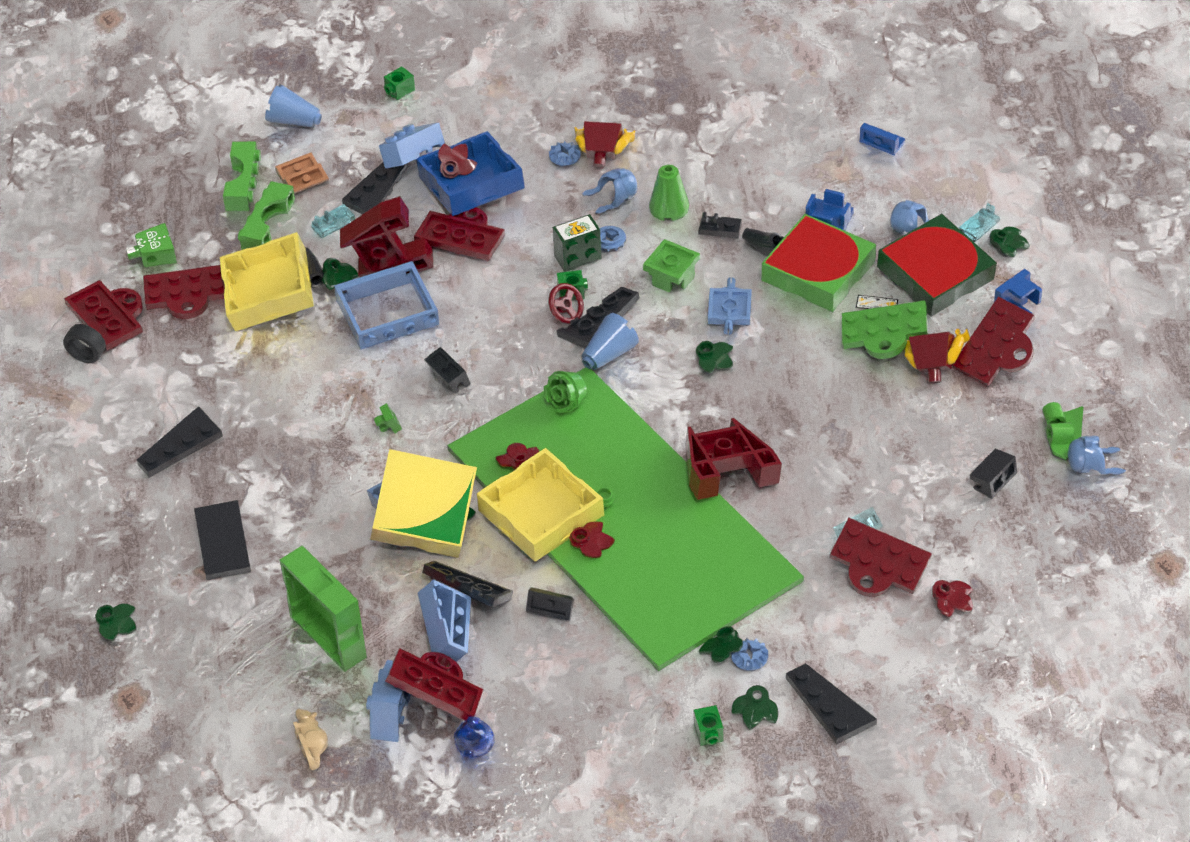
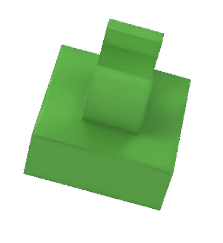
[374,403,402,433]

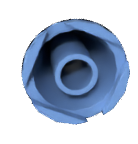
[265,84,322,128]
[581,313,639,370]

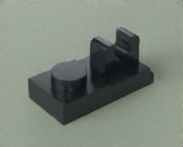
[698,212,742,239]
[526,587,574,621]

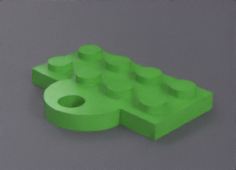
[842,300,928,359]

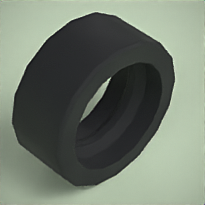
[63,324,106,363]

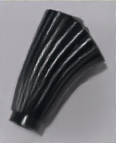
[742,228,784,255]
[305,247,324,288]

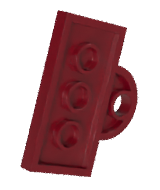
[414,207,505,261]
[143,265,225,319]
[64,280,143,351]
[952,296,1035,387]
[829,517,932,597]
[385,648,484,723]

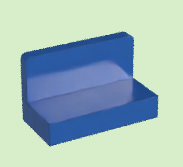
[860,123,905,156]

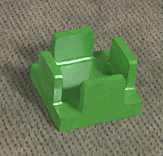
[643,239,700,292]

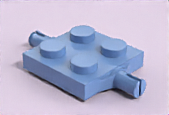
[708,277,752,335]

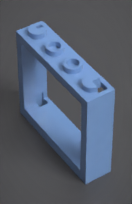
[334,261,439,349]

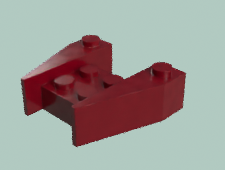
[340,196,434,278]
[685,418,782,500]

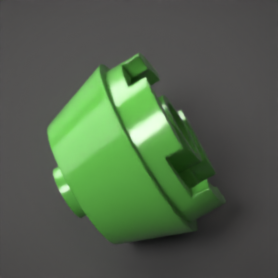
[543,371,587,413]

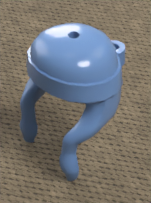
[582,168,637,214]
[890,200,929,234]
[1068,436,1126,475]

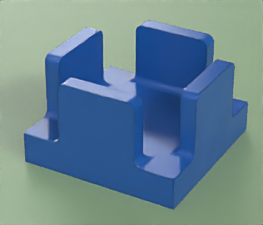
[805,189,854,231]
[994,268,1042,314]

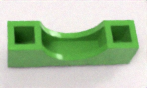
[223,141,261,211]
[238,181,295,250]

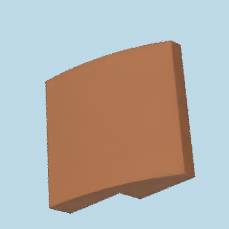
[275,152,329,194]

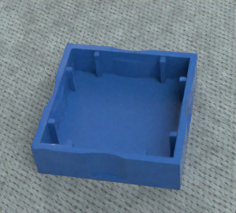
[416,131,525,216]

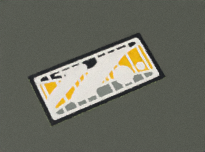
[855,295,899,309]

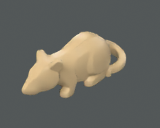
[293,709,328,770]

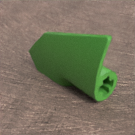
[1042,402,1084,460]

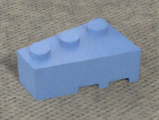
[379,122,445,168]
[418,580,471,662]
[366,660,411,742]

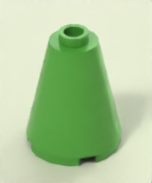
[649,164,689,221]

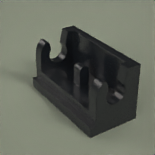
[424,347,471,393]
[970,448,1018,499]

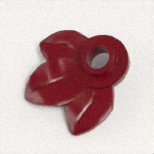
[438,143,477,179]
[496,443,539,470]
[569,521,615,558]
[932,580,973,617]

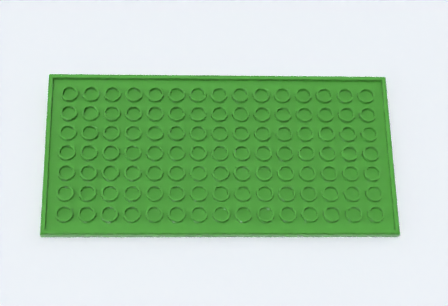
[447,367,804,671]

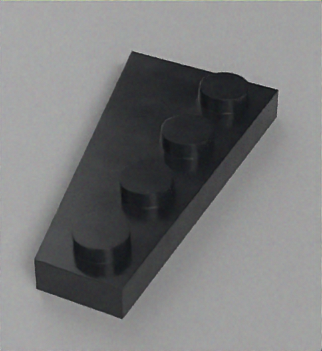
[342,162,409,214]
[556,287,640,347]
[137,406,223,478]
[422,561,513,608]
[786,663,877,744]

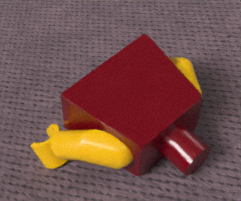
[574,121,635,169]
[905,329,970,383]

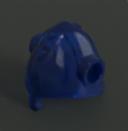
[454,717,495,758]

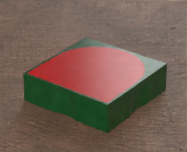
[877,213,997,317]

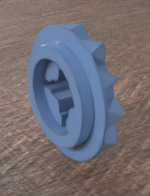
[549,141,581,166]
[600,226,626,252]
[731,638,768,670]

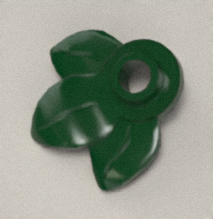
[989,226,1030,258]
[322,258,358,291]
[696,341,733,373]
[95,603,137,641]
[699,626,743,663]
[731,685,778,730]

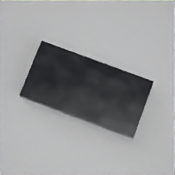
[194,500,251,580]

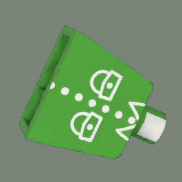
[126,223,177,267]

